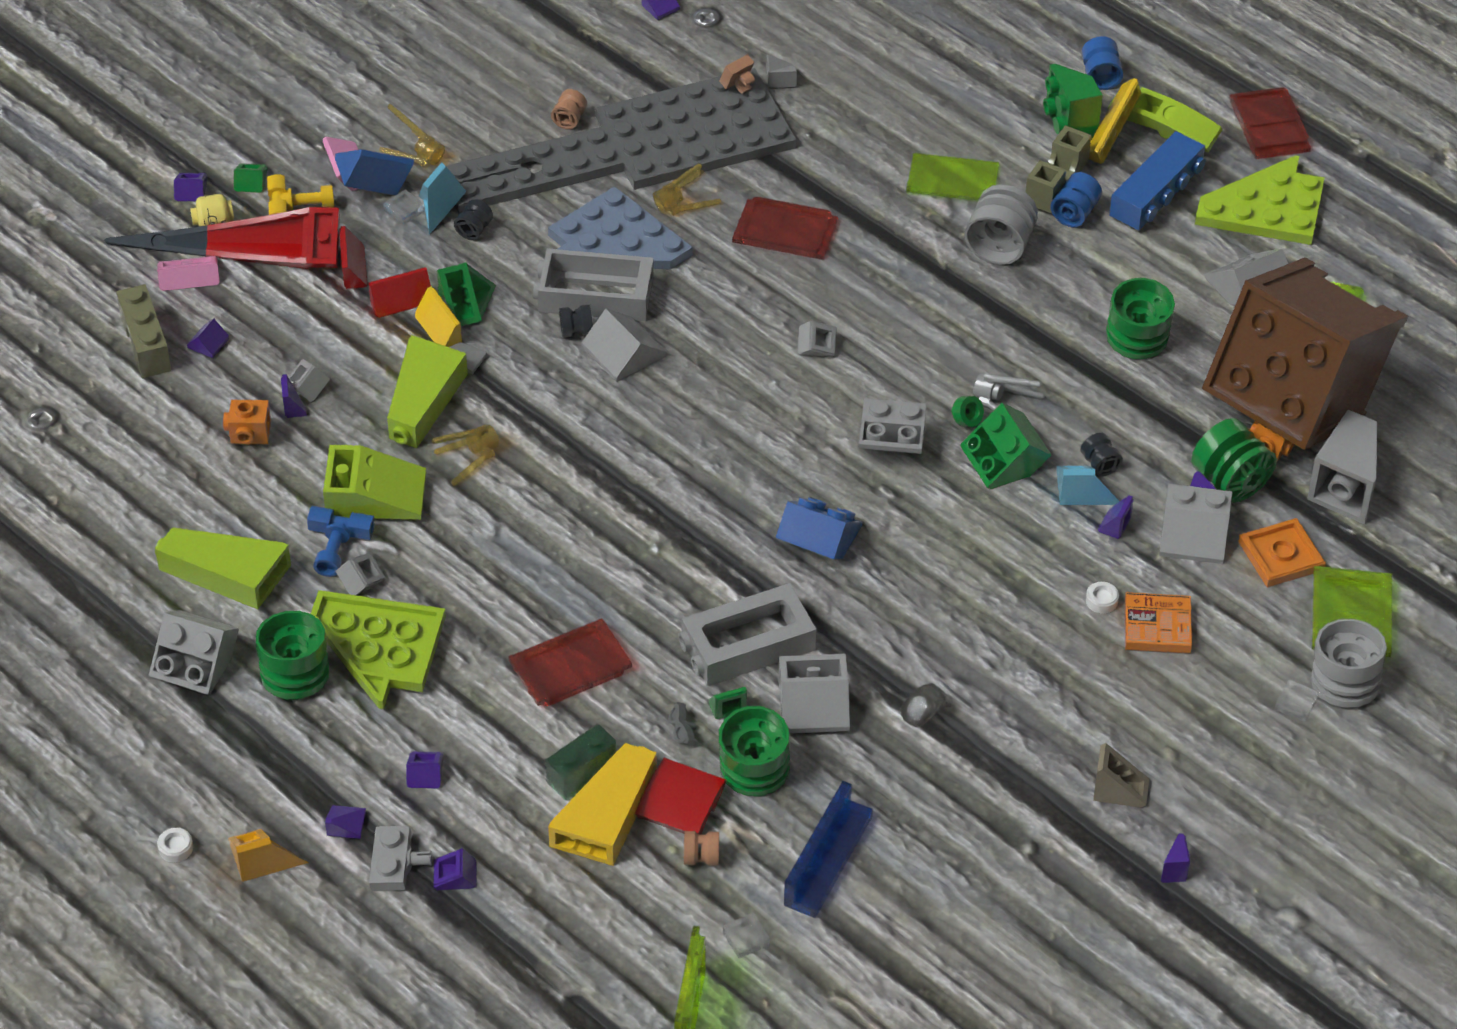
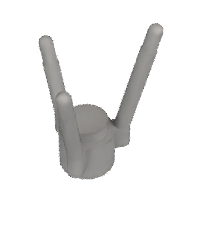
[973,372,1045,411]

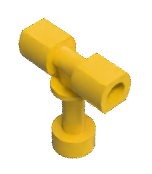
[267,174,334,215]

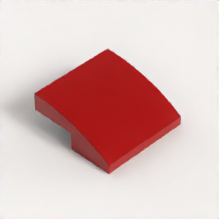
[635,758,727,835]

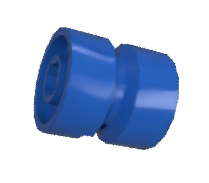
[1081,36,1123,90]
[1050,172,1102,227]

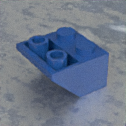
[775,497,863,559]

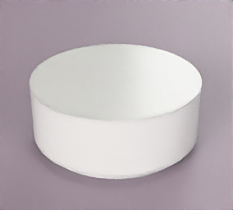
[1086,582,1119,614]
[157,828,193,863]

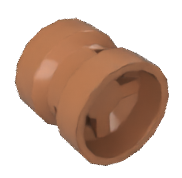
[551,89,587,129]
[684,831,719,866]

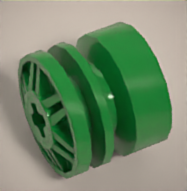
[1106,278,1175,359]
[1191,418,1277,503]
[256,611,330,699]
[719,706,790,796]

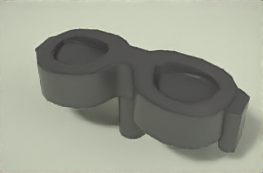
[669,702,698,746]

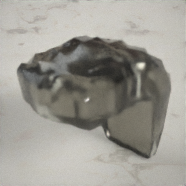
[900,683,953,728]

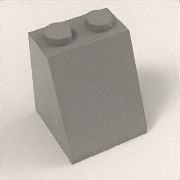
[1307,410,1377,525]

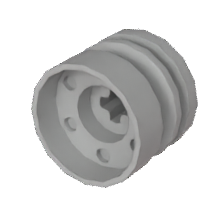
[965,184,1038,265]
[1311,619,1387,708]

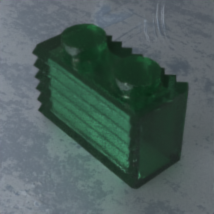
[544,724,617,801]

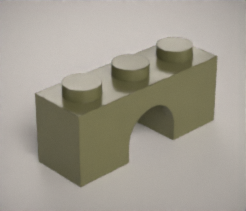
[1026,125,1091,213]
[116,284,171,378]

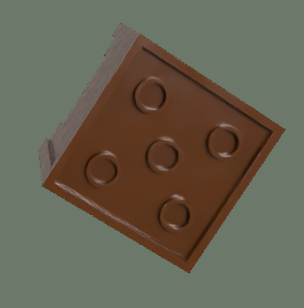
[1202,257,1408,450]

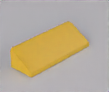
[1089,78,1141,164]

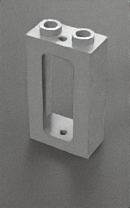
[533,249,654,321]
[678,583,816,686]

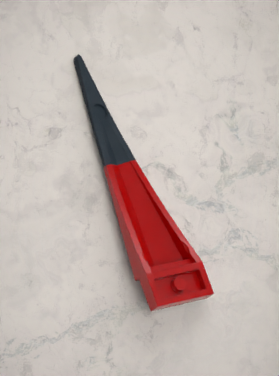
[104,207,340,269]

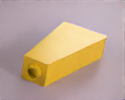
[548,743,657,866]

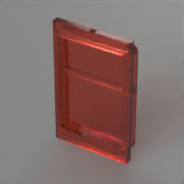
[1229,87,1311,160]
[732,197,838,260]
[508,618,632,706]

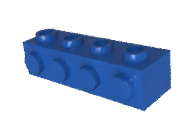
[1109,131,1206,231]

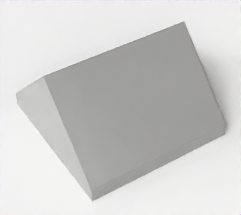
[582,308,666,382]

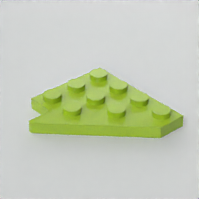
[1195,155,1325,245]
[310,590,446,709]

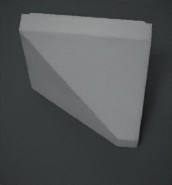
[449,342,487,375]

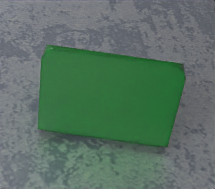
[234,163,268,193]
[709,687,747,719]

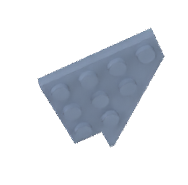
[548,186,693,270]

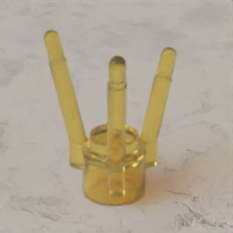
[379,104,445,167]
[653,163,721,216]
[432,425,499,486]

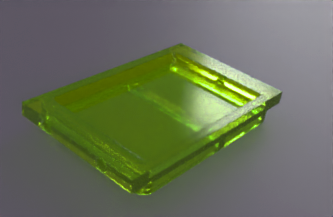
[674,926,706,1029]

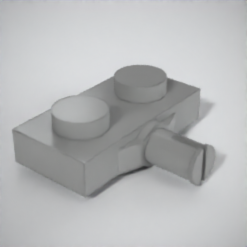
[369,826,433,891]

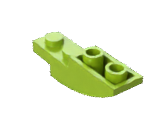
[1107,87,1223,152]

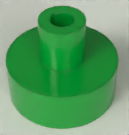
[951,396,984,427]

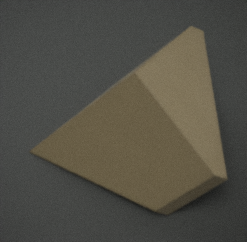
[1093,743,1149,808]

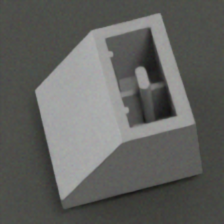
[859,398,926,454]
[149,610,239,694]
[779,654,850,733]

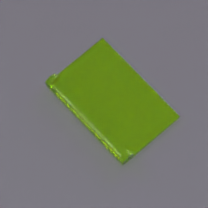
[906,153,999,201]

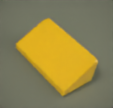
[415,286,462,347]

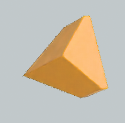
[228,829,309,882]

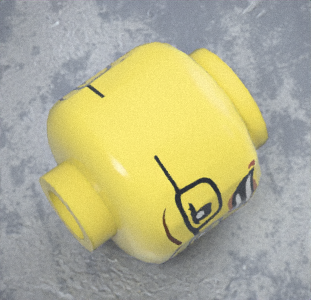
[190,194,234,226]

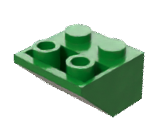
[1043,64,1103,139]
[960,403,1052,489]

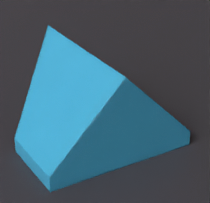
[419,162,466,235]
[1057,465,1120,505]

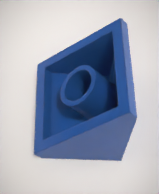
[335,149,414,196]

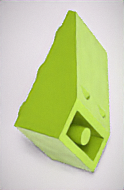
[323,445,427,520]

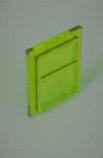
[1312,566,1392,657]

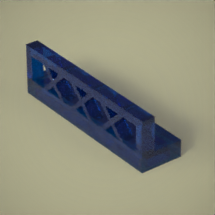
[784,781,873,918]

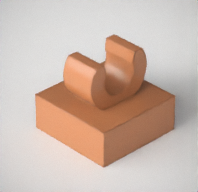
[719,54,755,94]

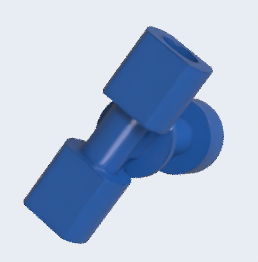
[307,506,375,577]

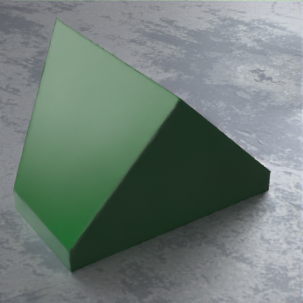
[437,262,496,326]

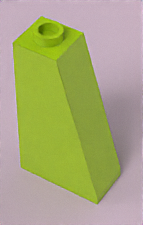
[387,335,468,448]
[155,527,291,610]

